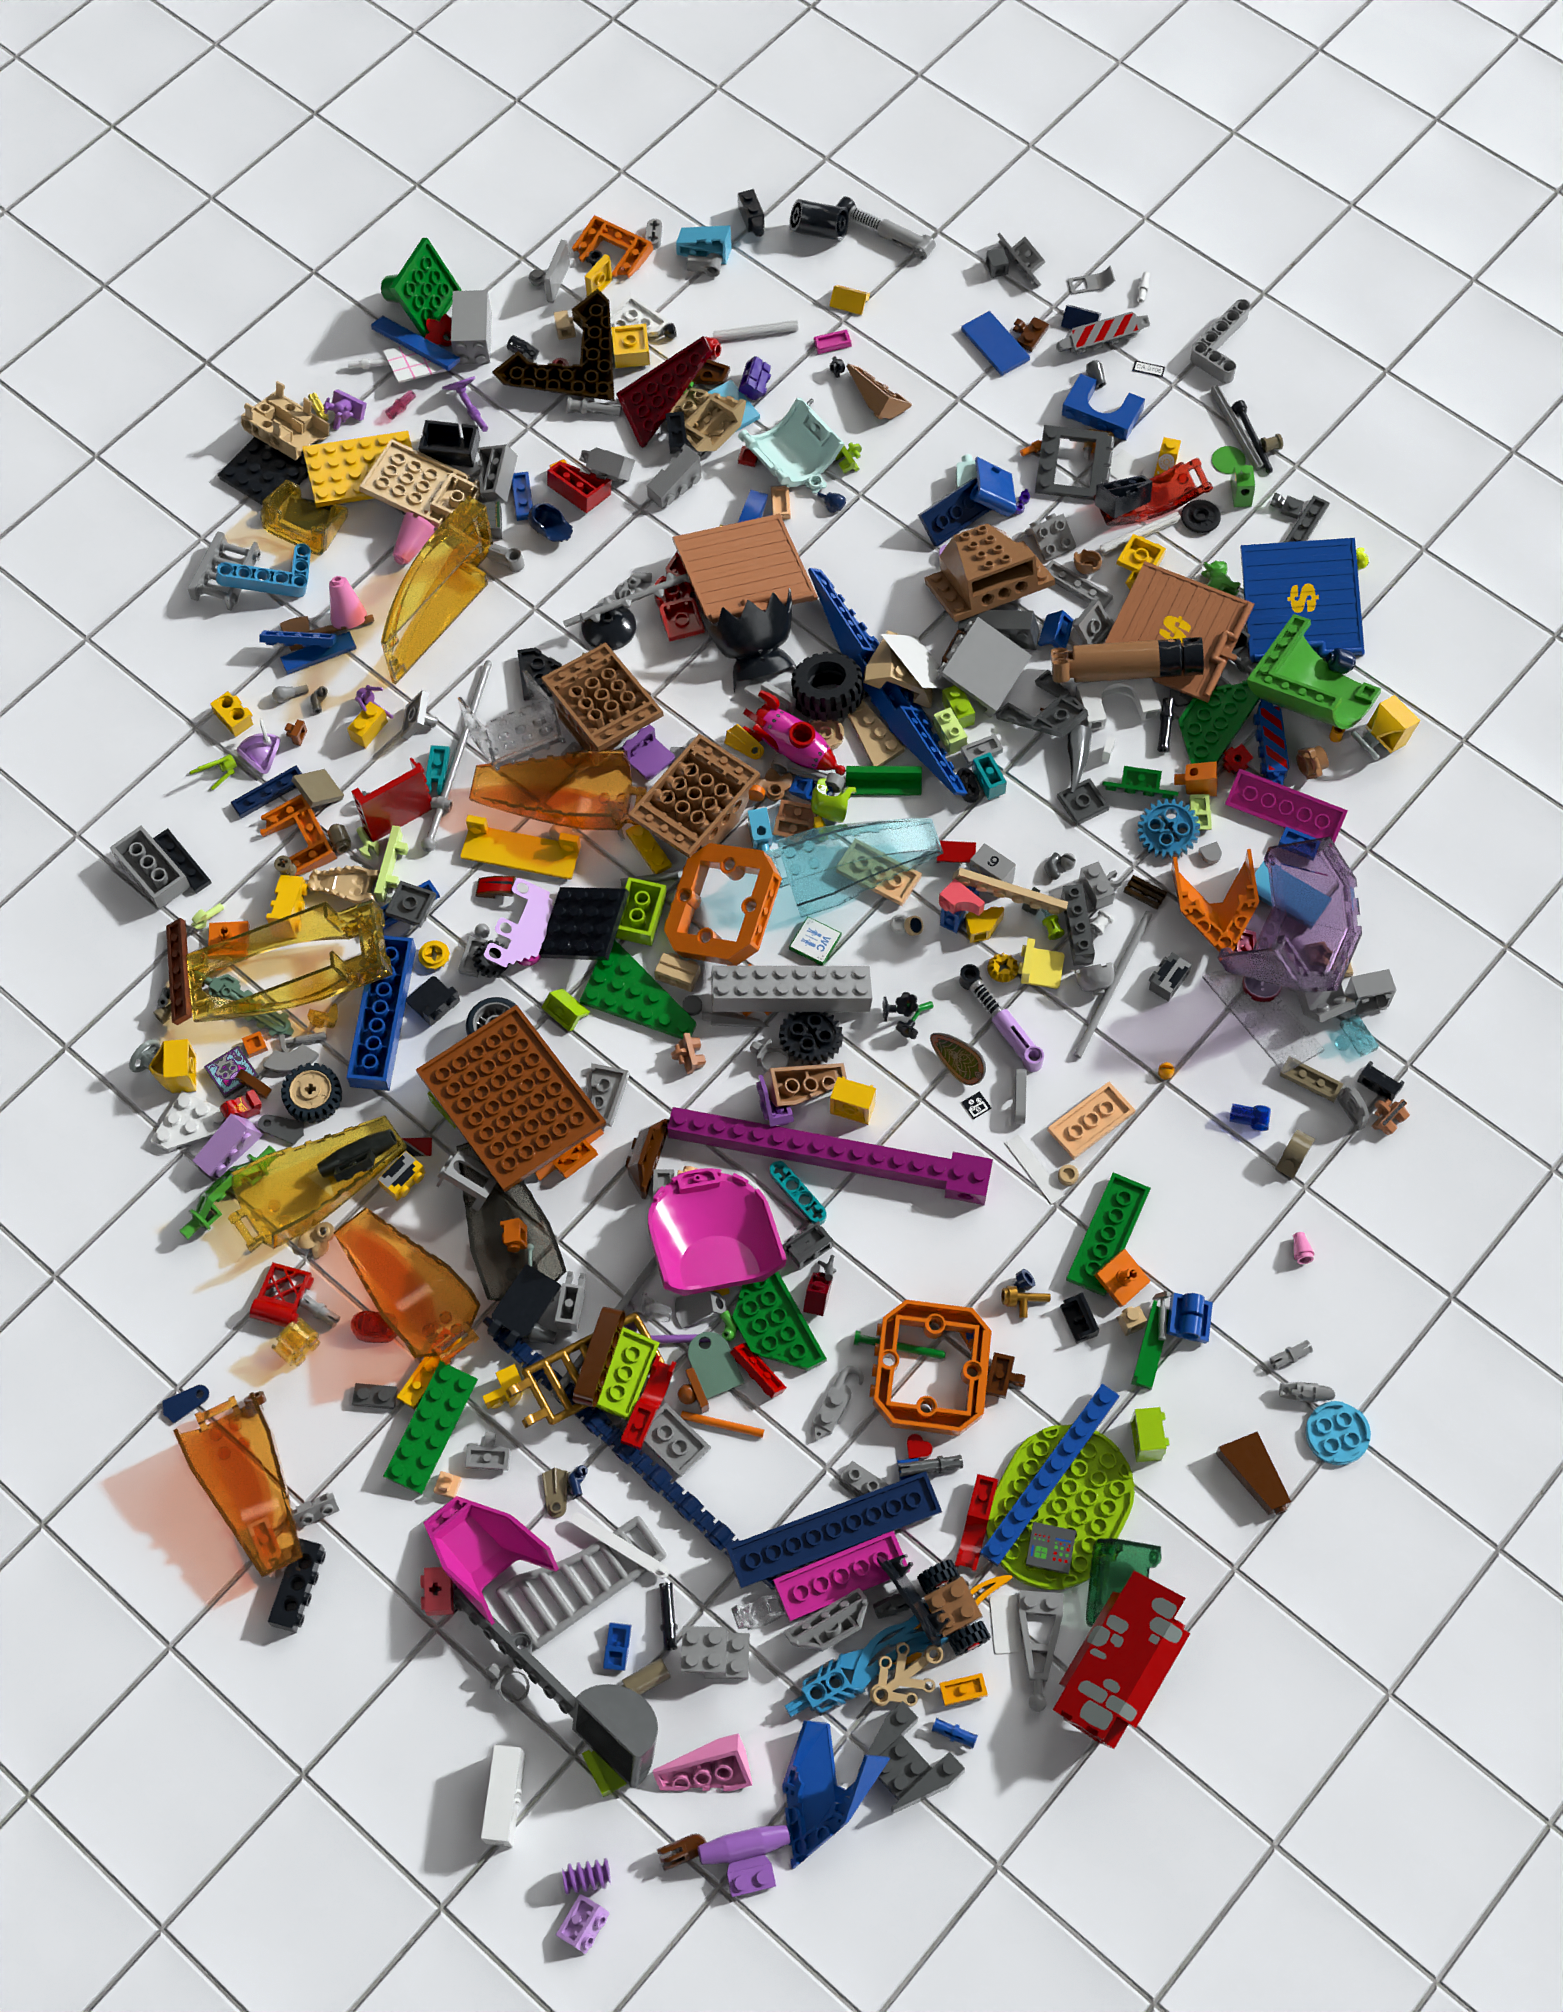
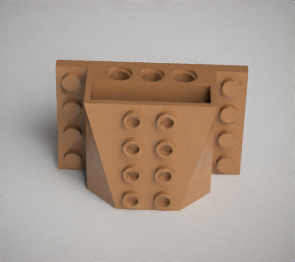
[924,524,1055,622]
[541,643,664,764]
[628,733,760,858]

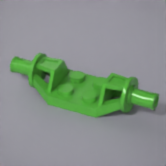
[179,1145,278,1240]

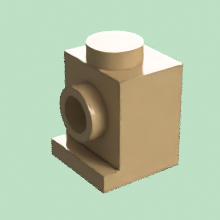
[554,310,576,340]
[1116,1306,1147,1336]

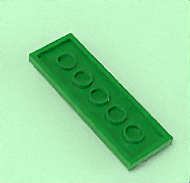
[1066,1172,1151,1297]
[383,1361,478,1495]

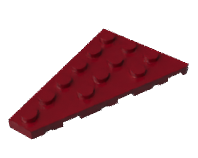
[616,336,712,448]

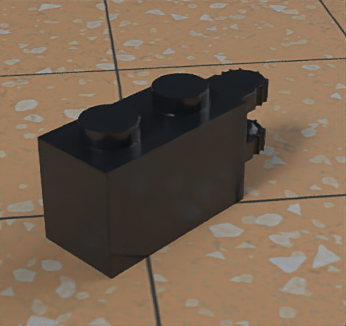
[737,189,765,237]

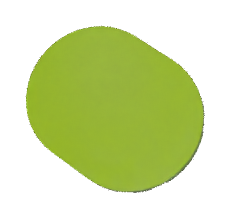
[986,1424,1135,1590]

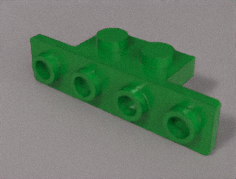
[1102,766,1179,800]

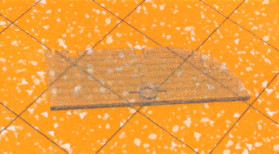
[1202,970,1325,1074]

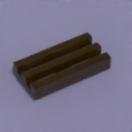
[1123,875,1167,910]

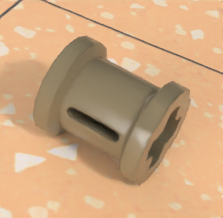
[1260,433,1283,453]
[274,855,297,876]

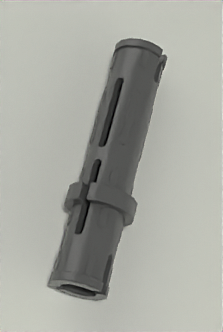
[898,1455,963,1477]

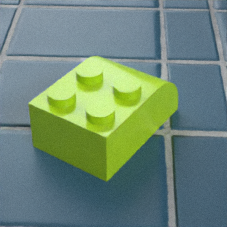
[615,877,666,946]

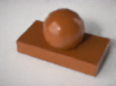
[677,1367,709,1413]

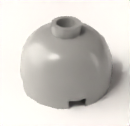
[1074,963,1114,995]

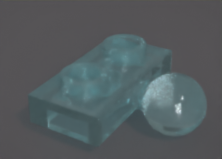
[1335,1014,1379,1057]

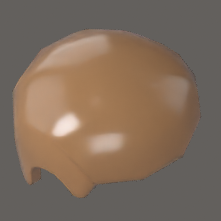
[1073,549,1102,575]

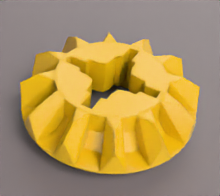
[418,940,450,970]
[987,952,1019,982]

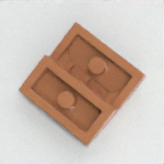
[773,799,817,842]

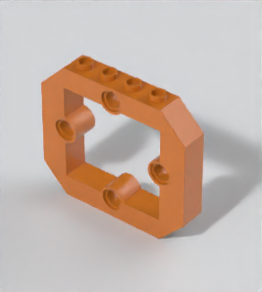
[664,843,782,966]
[869,1299,992,1436]

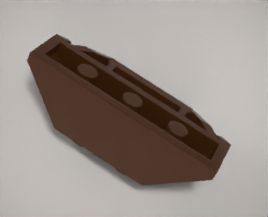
[625,1119,669,1200]

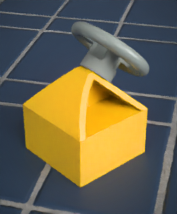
[1351,695,1421,760]
[129,1039,196,1093]

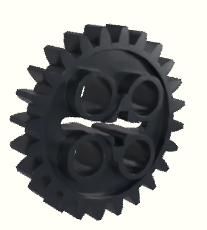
[779,1012,843,1065]

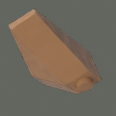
[846,364,912,420]
[763,1063,847,1107]

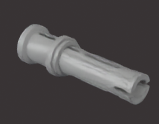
[567,397,621,416]

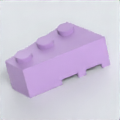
[192,1114,264,1178]

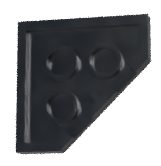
[517,647,562,701]

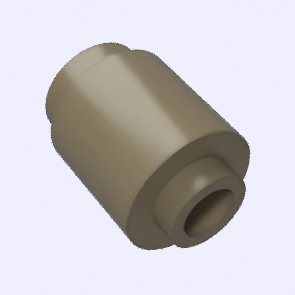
[327,824,351,853]

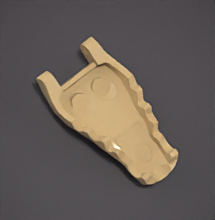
[308,865,380,904]

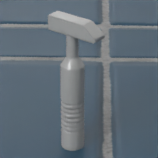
[279,1032,327,1052]
[1152,1291,1171,1341]

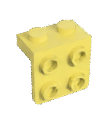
[1018,938,1065,989]

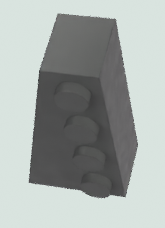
[958,610,1040,650]

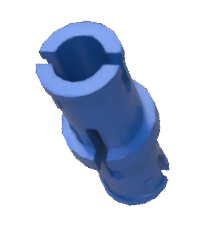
[932,1718,978,1749]

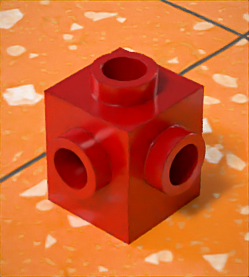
[1222,743,1254,774]

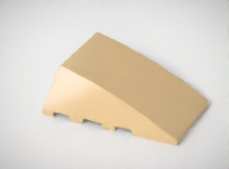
[670,388,746,451]

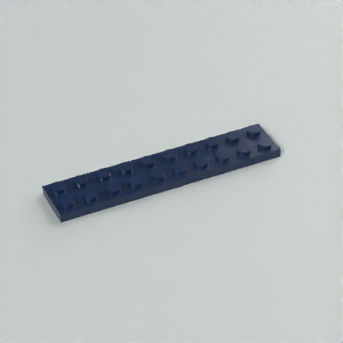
[725,1471,942,1589]

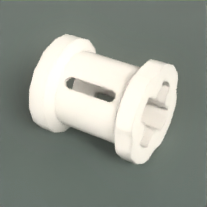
[1090,910,1114,936]

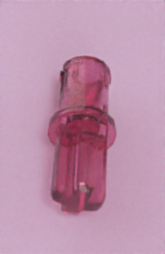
[385,390,416,420]

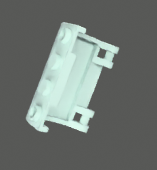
[738,398,844,487]

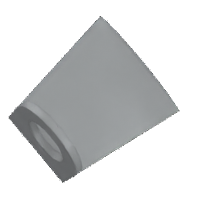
[675,1291,726,1329]

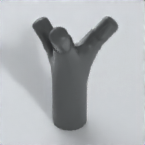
[818,1255,837,1281]

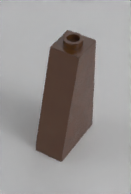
[1216,1431,1291,1515]

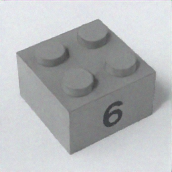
[969,843,1016,898]

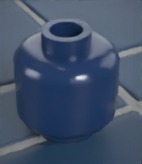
[1326,648,1356,674]

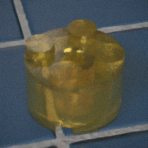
[271,1317,321,1367]

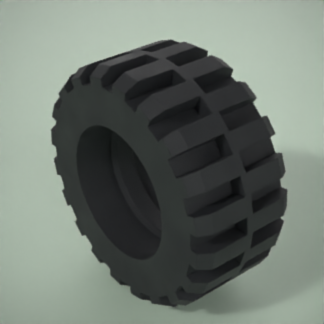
[791,652,864,722]

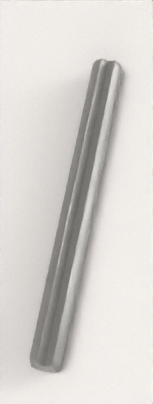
[1210,385,1263,471]

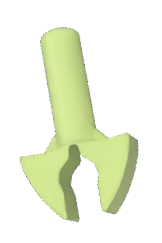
[356,827,380,860]
[191,903,224,929]

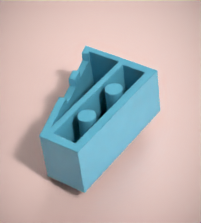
[676,225,731,264]

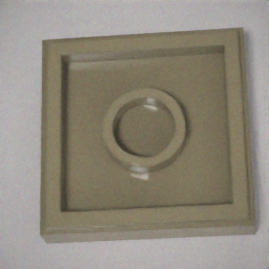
[291,769,344,807]

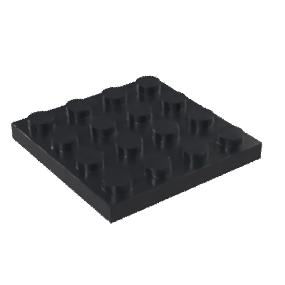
[218,437,308,508]
[539,887,630,961]

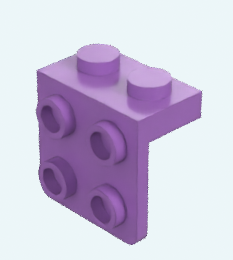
[622,724,675,780]
[756,1075,794,1127]

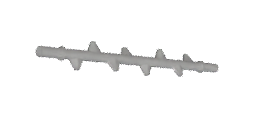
[563,573,691,628]

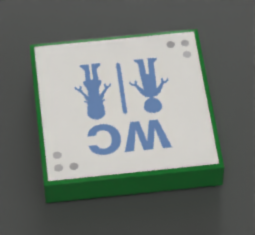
[789,916,842,966]

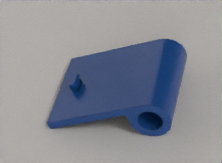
[970,457,1017,517]

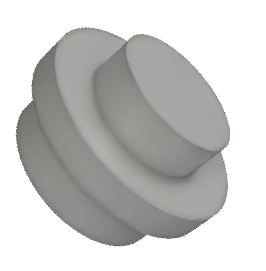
[529,269,545,286]

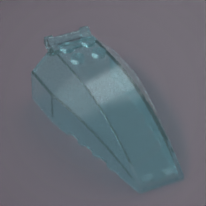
[765,818,943,918]

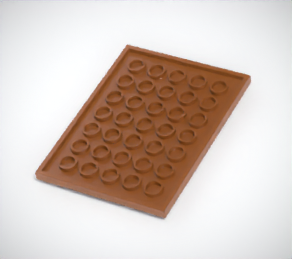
[416,1005,607,1192]

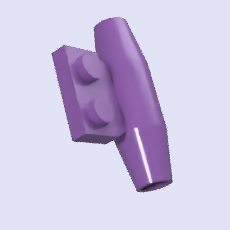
[698,1825,790,1897]

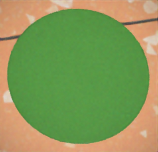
[1212,446,1246,474]

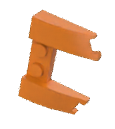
[572,215,653,278]
[260,794,337,876]

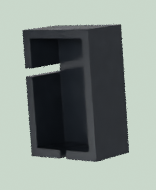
[418,420,480,467]

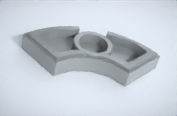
[263,1044,319,1073]

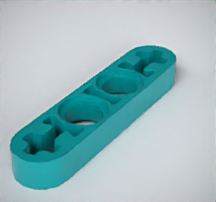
[770,1161,827,1225]

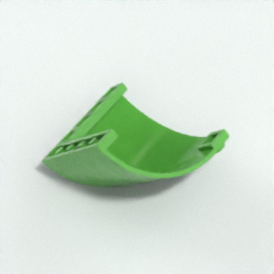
[1247,614,1381,729]

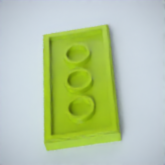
[596,1327,660,1421]

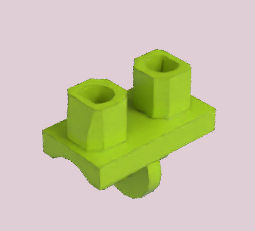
[835,442,862,473]

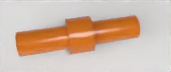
[1020,440,1042,457]

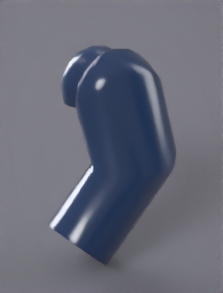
[568,1465,588,1498]

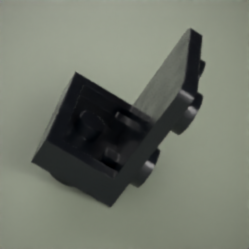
[406,976,460,1026]

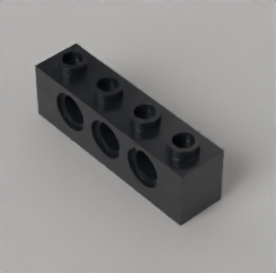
[268,1538,326,1633]

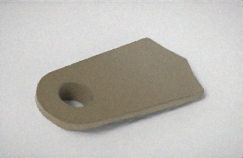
[542,1467,569,1518]

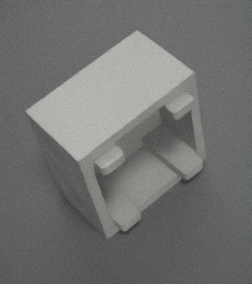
[1344,969,1396,1016]

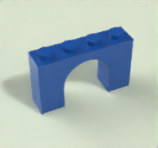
[1061,373,1145,441]

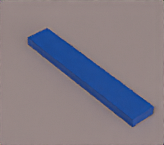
[371,316,460,371]

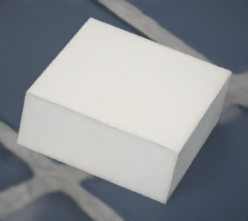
[1101,736,1116,763]

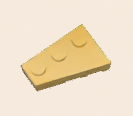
[266,875,308,937]

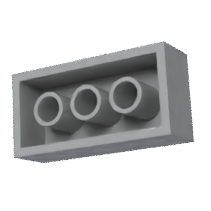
[110,825,190,909]

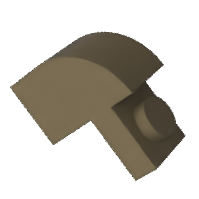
[1275,1129,1315,1179]

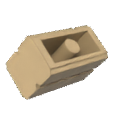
[654,953,700,992]

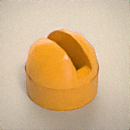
[1158,1062,1174,1080]

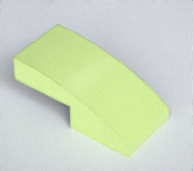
[1189,794,1212,830]

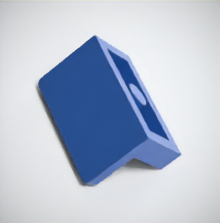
[1038,610,1074,648]

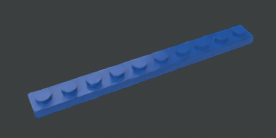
[980,1384,1120,1567]

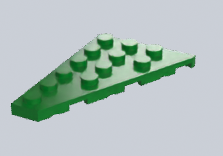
[580,940,697,1039]

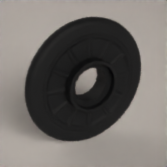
[1181,500,1221,533]

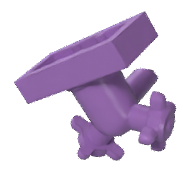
[323,389,367,430]

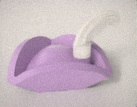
[237,718,281,774]

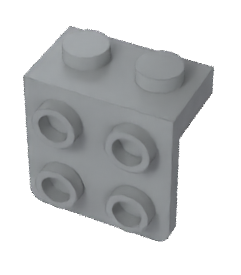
[1025,513,1076,561]

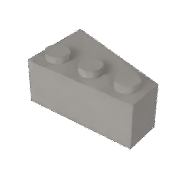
[477,444,518,503]

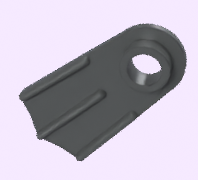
[258,1115,304,1145]

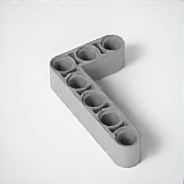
[1190,299,1250,383]

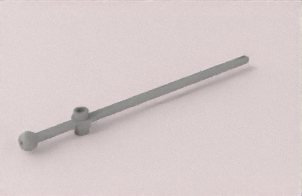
[421,660,492,852]

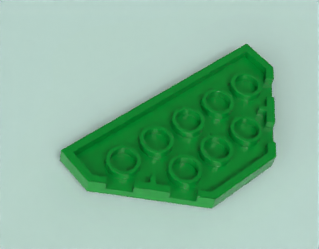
[1178,680,1260,764]
[732,1271,827,1371]

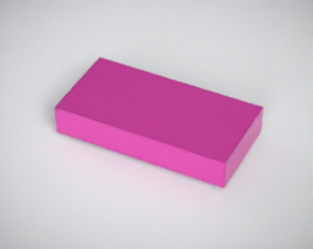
[814,329,852,354]

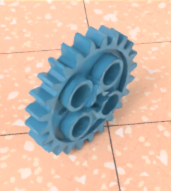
[1137,798,1200,860]

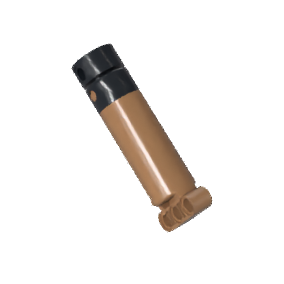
[1051,637,1204,683]

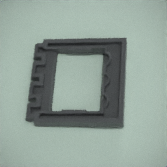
[1035,425,1115,500]

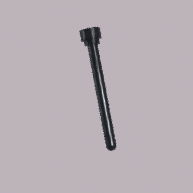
[1231,400,1273,473]

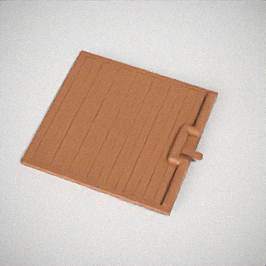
[672,513,818,623]

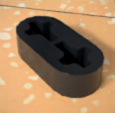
[957,768,980,803]

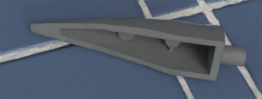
[1067,724,1092,794]

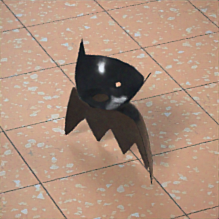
[701,588,796,693]

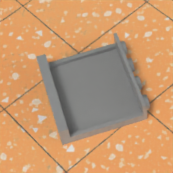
[936,617,1032,718]

